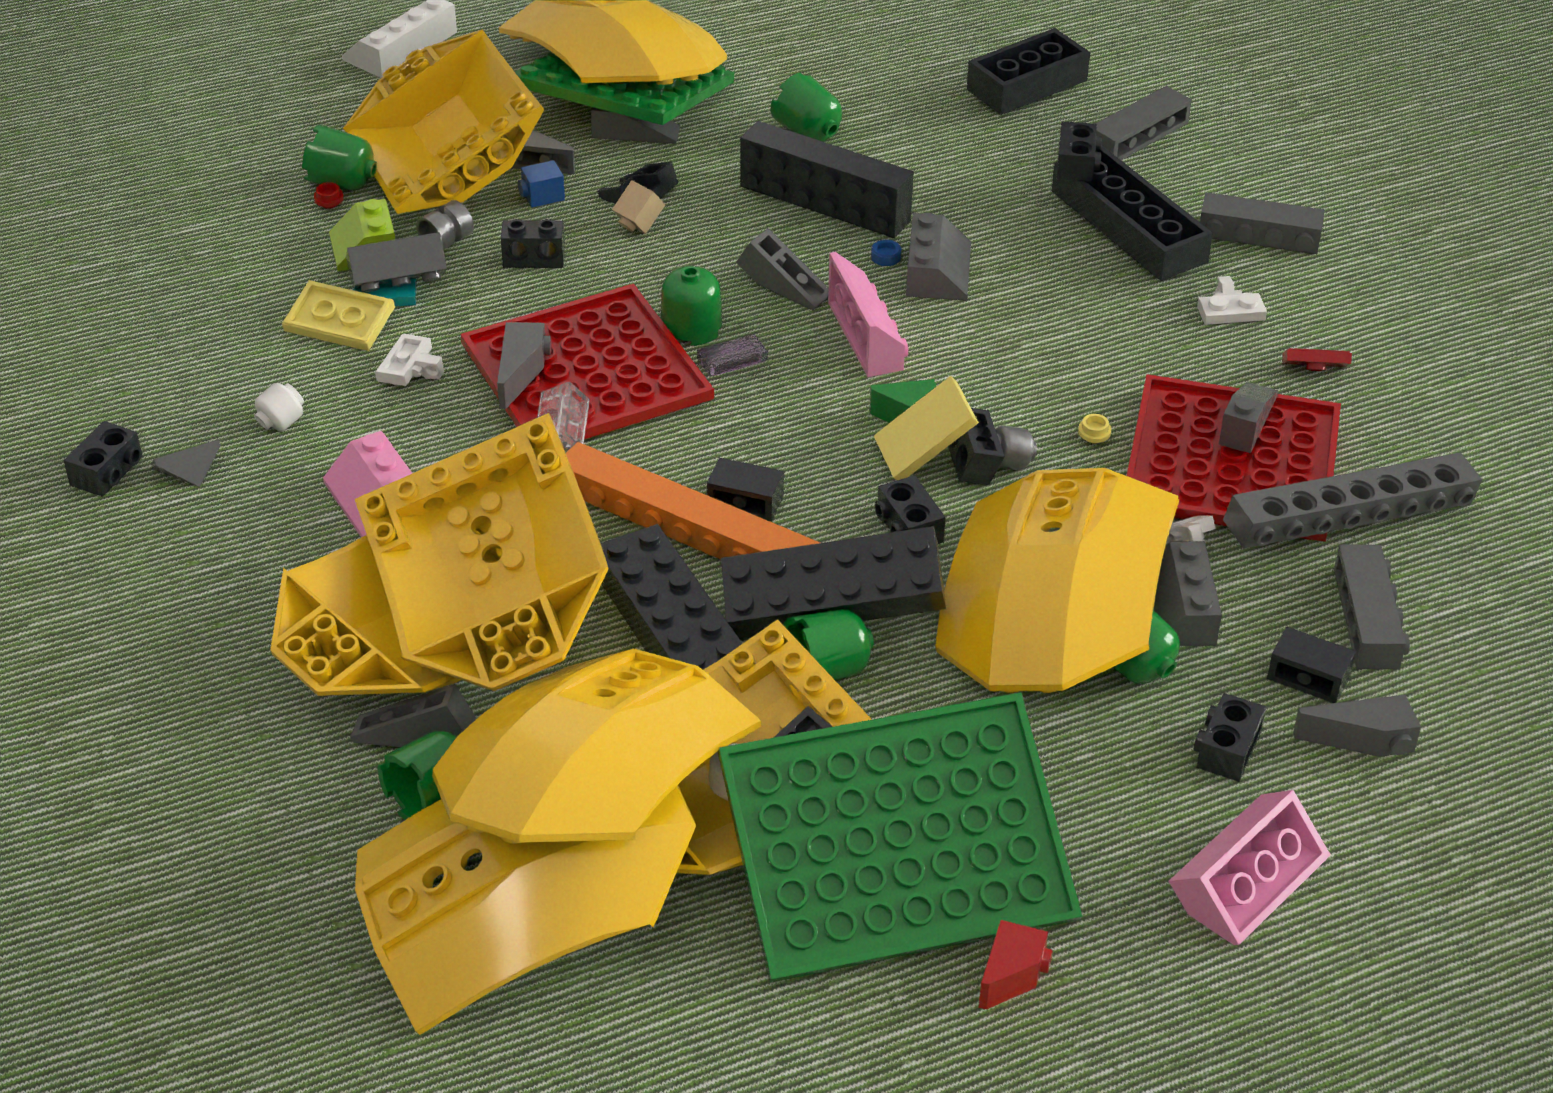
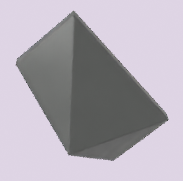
[150,439,221,487]

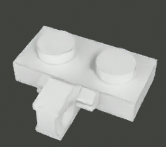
[1197,276,1267,325]
[375,334,444,386]
[1166,516,1216,544]

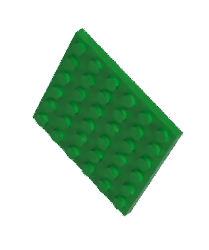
[515,52,735,125]

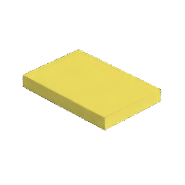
[282,280,395,351]
[874,376,979,480]

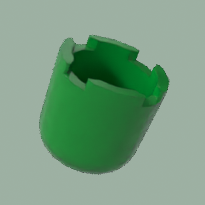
[770,72,843,142]
[302,124,377,191]
[661,266,722,346]
[783,610,874,681]
[1113,610,1180,684]
[378,731,457,820]

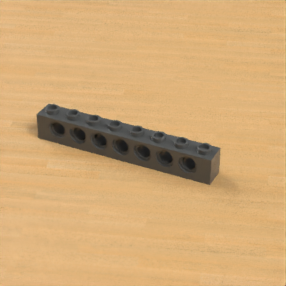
[1223,452,1483,549]

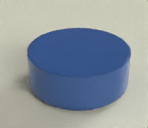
[871,240,902,266]

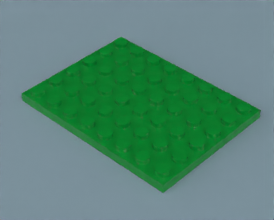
[718,692,1083,983]

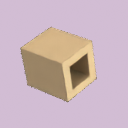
[612,180,665,234]

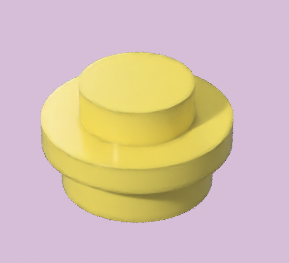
[1078,414,1111,444]

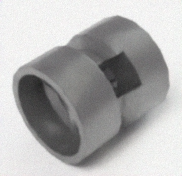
[416,200,474,250]

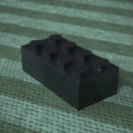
[967,28,1090,115]

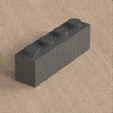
[1095,86,1192,160]
[1200,192,1325,254]
[1334,544,1410,669]

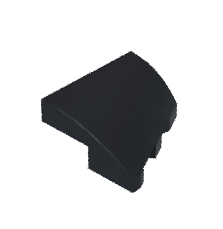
[597,161,679,204]

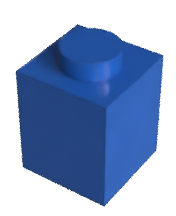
[518,160,565,208]

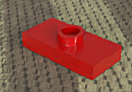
[1282,348,1352,371]

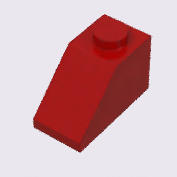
[978,920,1053,1010]

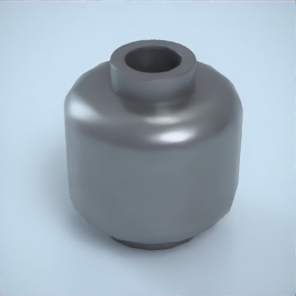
[995,425,1037,471]

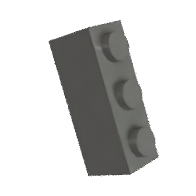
[906,212,971,301]
[346,232,447,292]
[1153,541,1222,646]

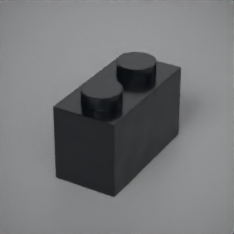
[707,457,784,522]
[1267,627,1356,703]

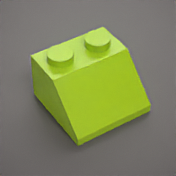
[329,199,395,271]

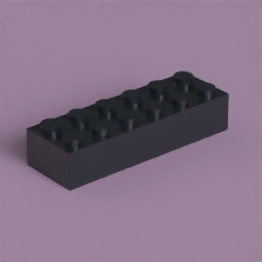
[740,121,914,239]
[1051,145,1213,281]
[601,524,742,670]
[721,526,946,639]

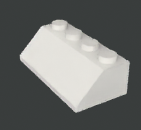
[342,0,457,78]

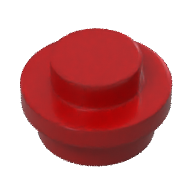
[314,182,344,209]

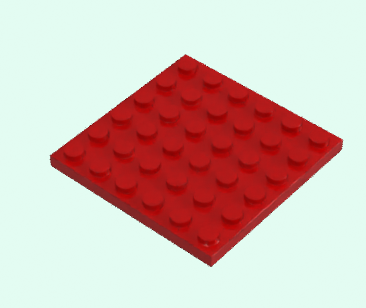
[461,283,714,446]
[1127,374,1341,542]

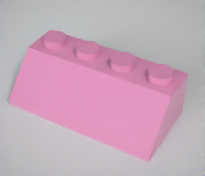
[828,252,908,377]
[323,430,412,537]
[1169,790,1330,945]

